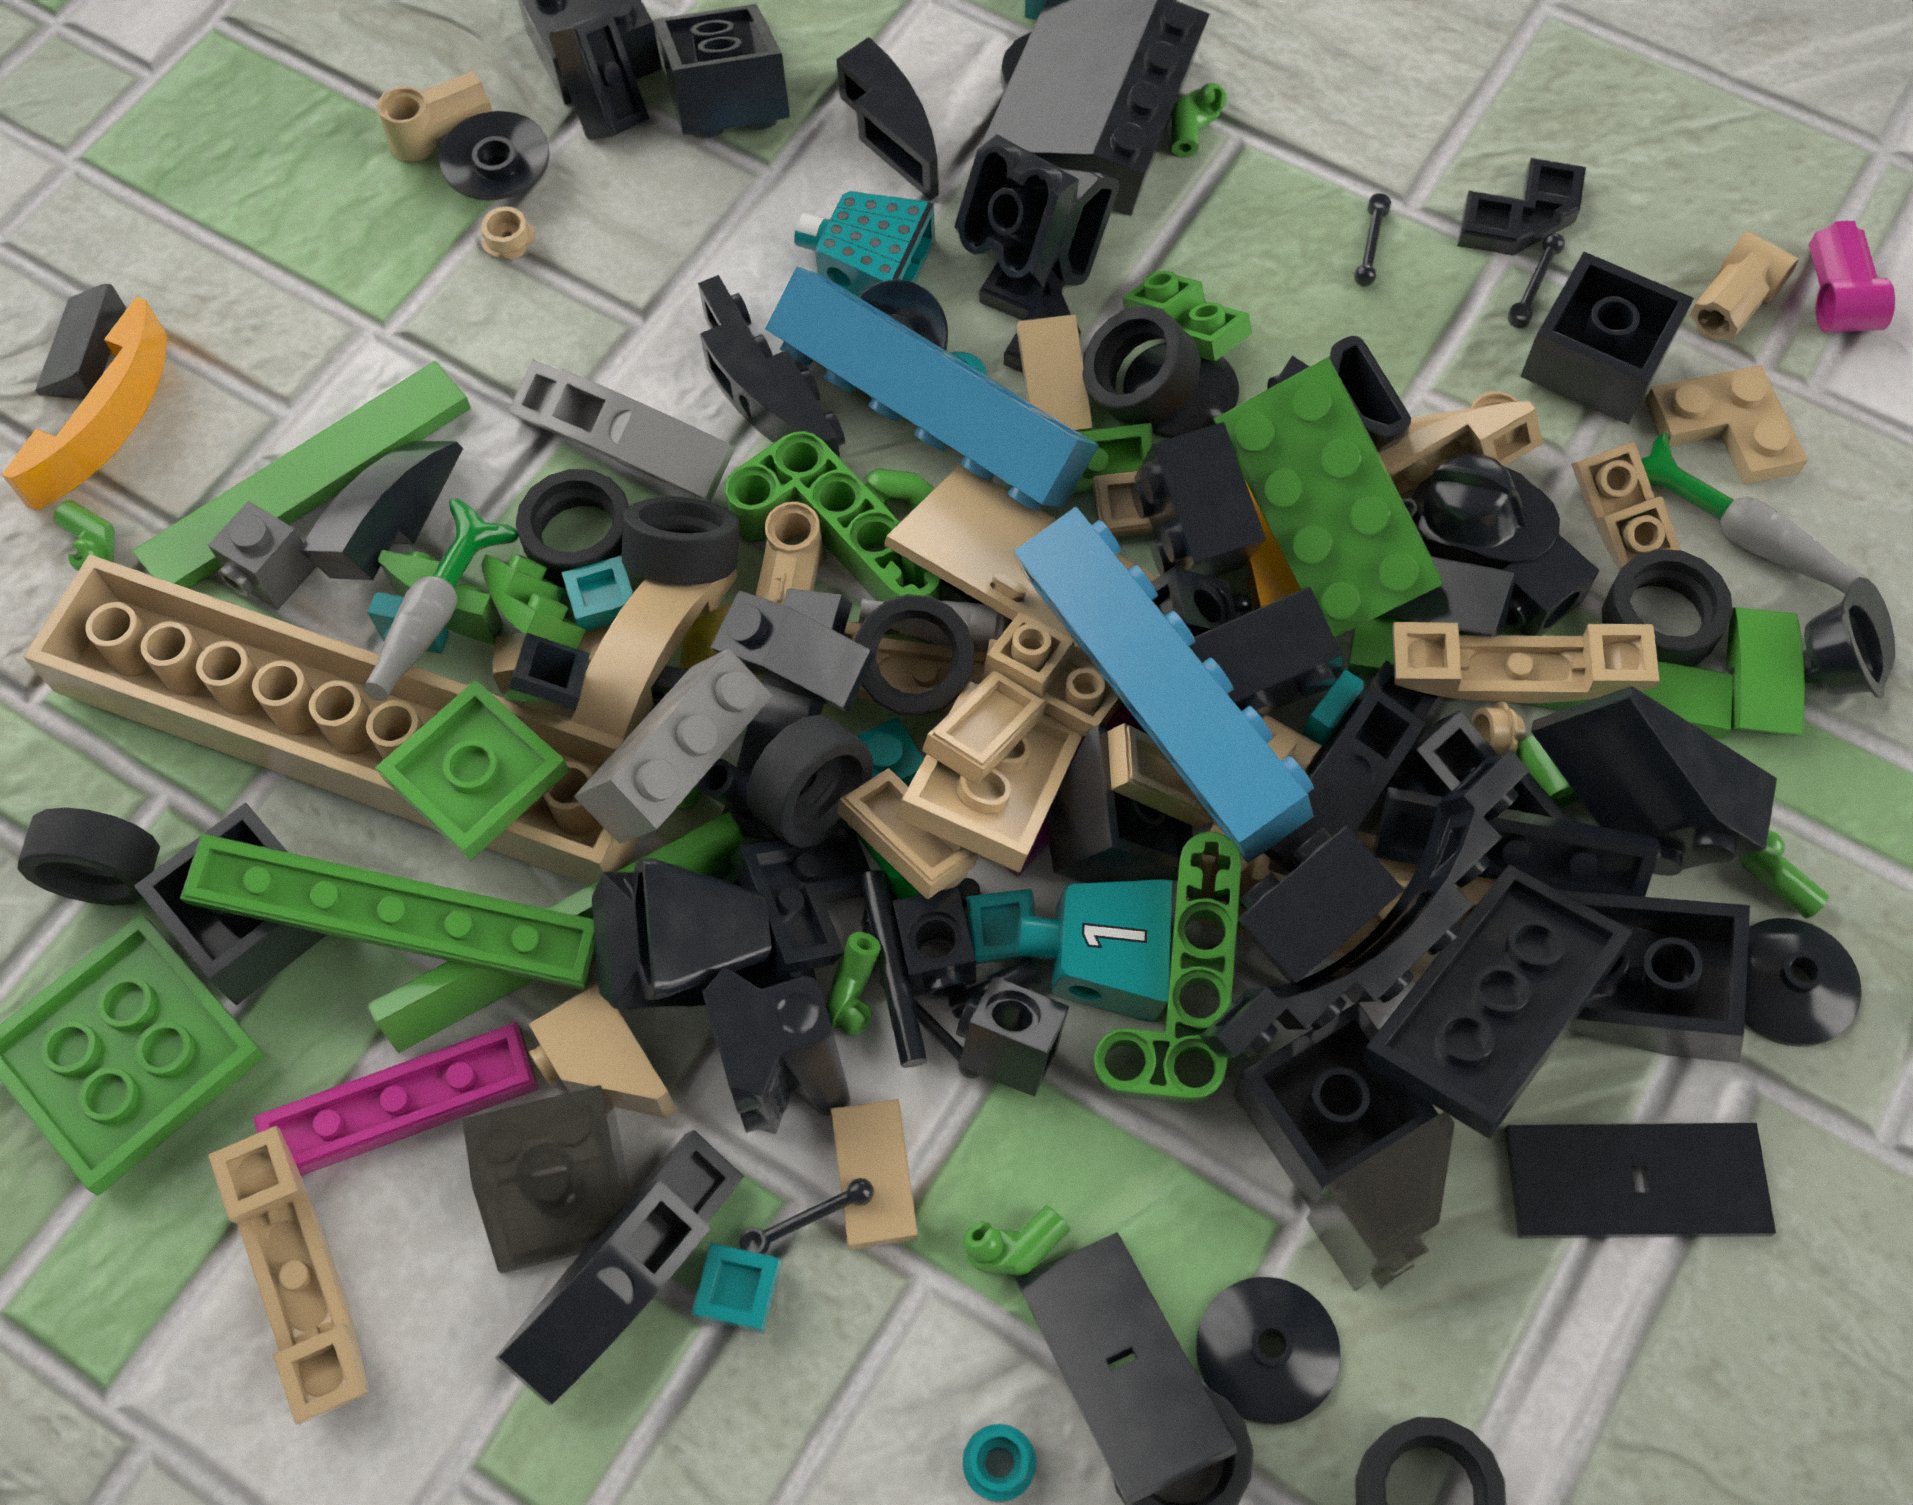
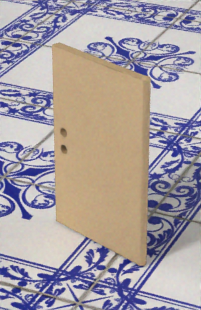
[884,464,1158,665]

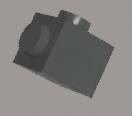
[208,501,317,610]

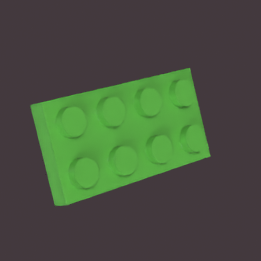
[1214,357,1444,638]

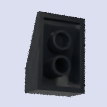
[653,4,790,138]
[1531,686,1777,876]
[1558,890,1750,1063]

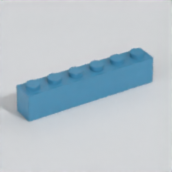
[765,267,1099,511]
[1013,507,1314,864]

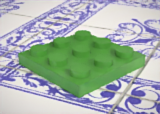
[0,912,266,1196]

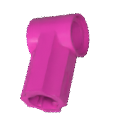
[1809,221,1895,332]

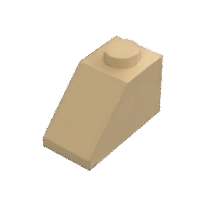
[529,983,678,1118]

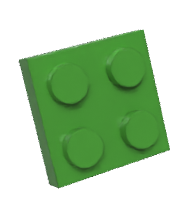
[375,680,570,861]

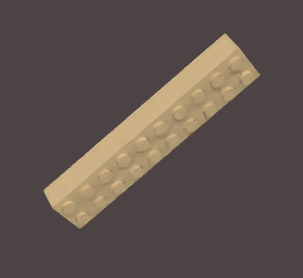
[23,554,641,885]

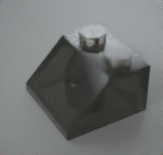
[462,1085,631,1274]
[1306,1111,1455,1291]

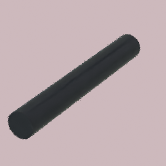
[860,870,928,1068]

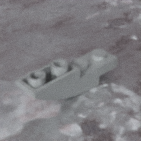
[508,359,736,502]

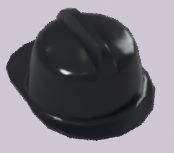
[1411,454,1560,563]
[1803,577,1895,699]

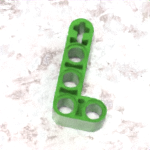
[725,431,942,602]
[1094,832,1242,1104]

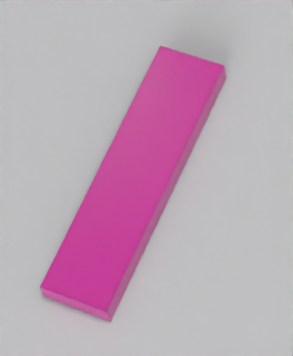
[253,1022,539,1176]

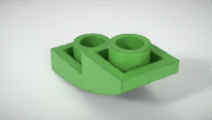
[1122,271,1252,362]
[378,550,504,645]
[481,553,586,649]
[1725,607,1805,737]

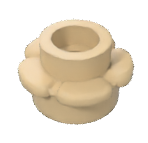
[481,207,536,259]
[1470,701,1526,754]

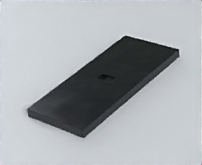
[1505,1123,1776,1239]
[1016,1232,1237,1505]

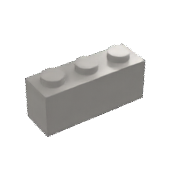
[574,648,773,844]

